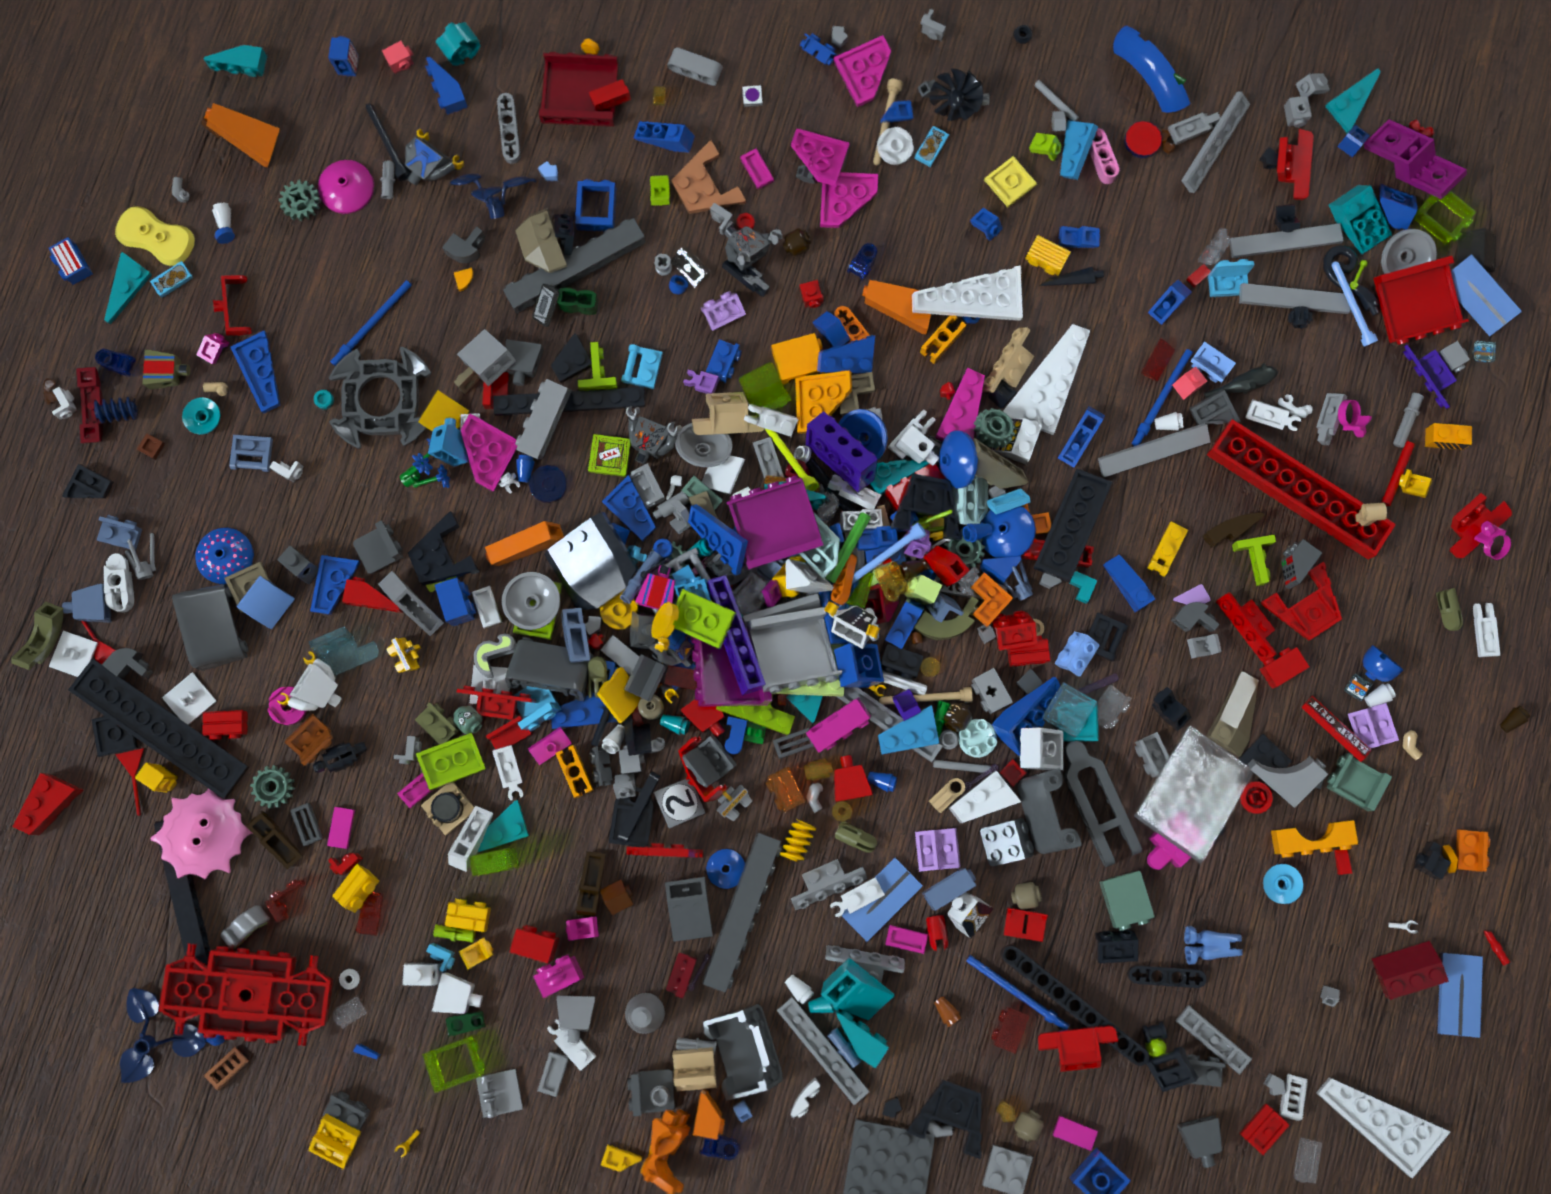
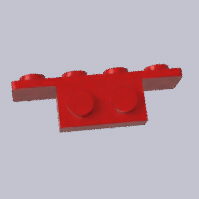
[1216,592,1277,662]
[457,686,536,720]

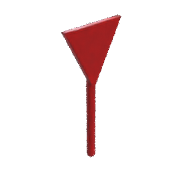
[81,621,116,664]
[115,748,144,816]

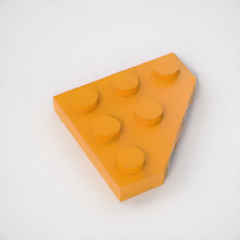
[795,370,852,434]

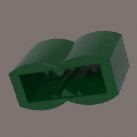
[557,288,599,315]

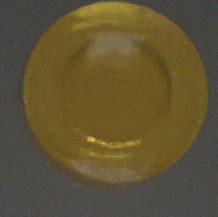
[920,657,940,677]

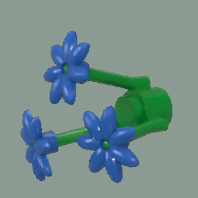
[400,438,450,488]

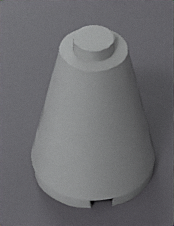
[625,993,665,1034]

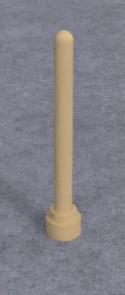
[873,79,903,165]
[879,687,972,705]

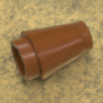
[934,996,961,1027]

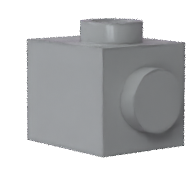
[1284,96,1311,127]
[1438,341,1470,373]
[619,746,645,774]

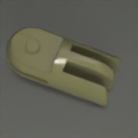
[1436,588,1463,631]
[588,656,607,698]
[835,821,877,853]

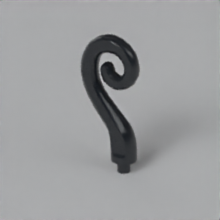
[1323,245,1380,316]

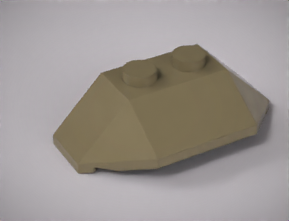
[515,208,567,273]
[973,438,1028,489]

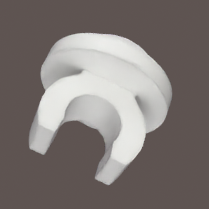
[499,472,520,494]

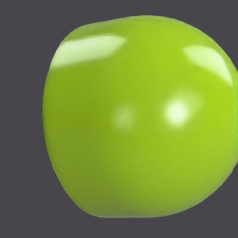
[1145,1038,1167,1057]

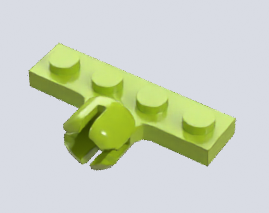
[716,694,795,735]

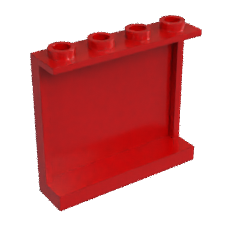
[1373,256,1469,345]

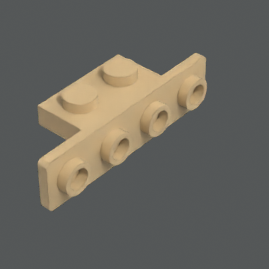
[982,328,1034,393]

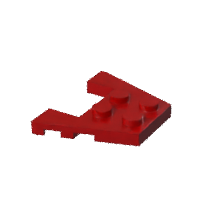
[1260,562,1342,641]
[626,843,703,858]

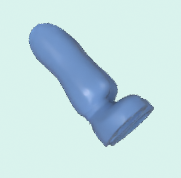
[1184,926,1243,964]

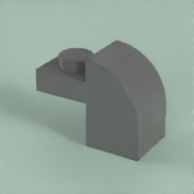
[442,227,485,263]
[1170,602,1219,632]
[102,648,153,678]

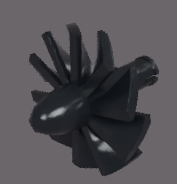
[930,68,984,121]

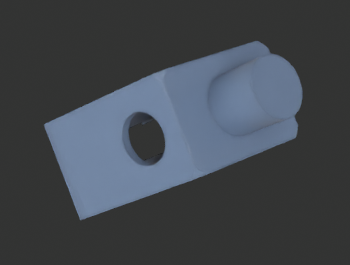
[62,584,111,623]

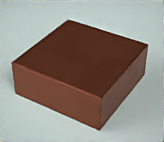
[137,433,165,460]

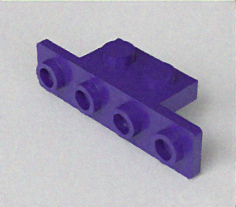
[1403,344,1457,409]

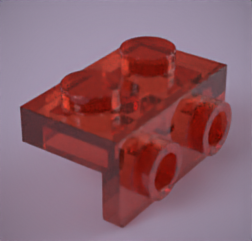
[991,1006,1030,1054]

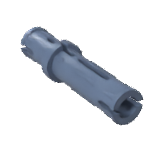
[620,551,662,604]

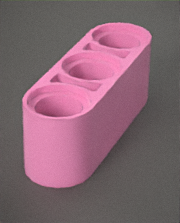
[1089,128,1119,184]

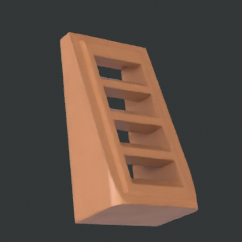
[204,1046,249,1091]

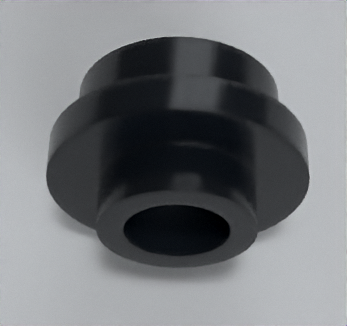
[1014,25,1032,44]

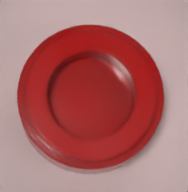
[736,213,755,230]

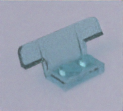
[303,626,379,676]

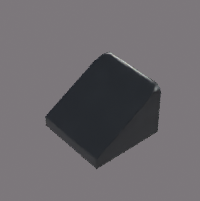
[988,381,1017,409]

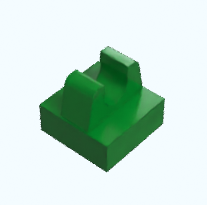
[744,721,766,745]

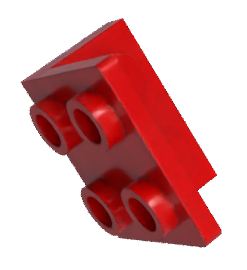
[991,611,1038,651]

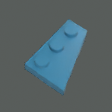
[1060,121,1098,180]
[878,705,939,755]

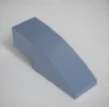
[561,608,590,663]

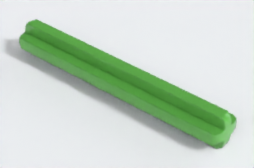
[825,512,871,583]

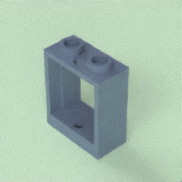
[922,868,976,911]

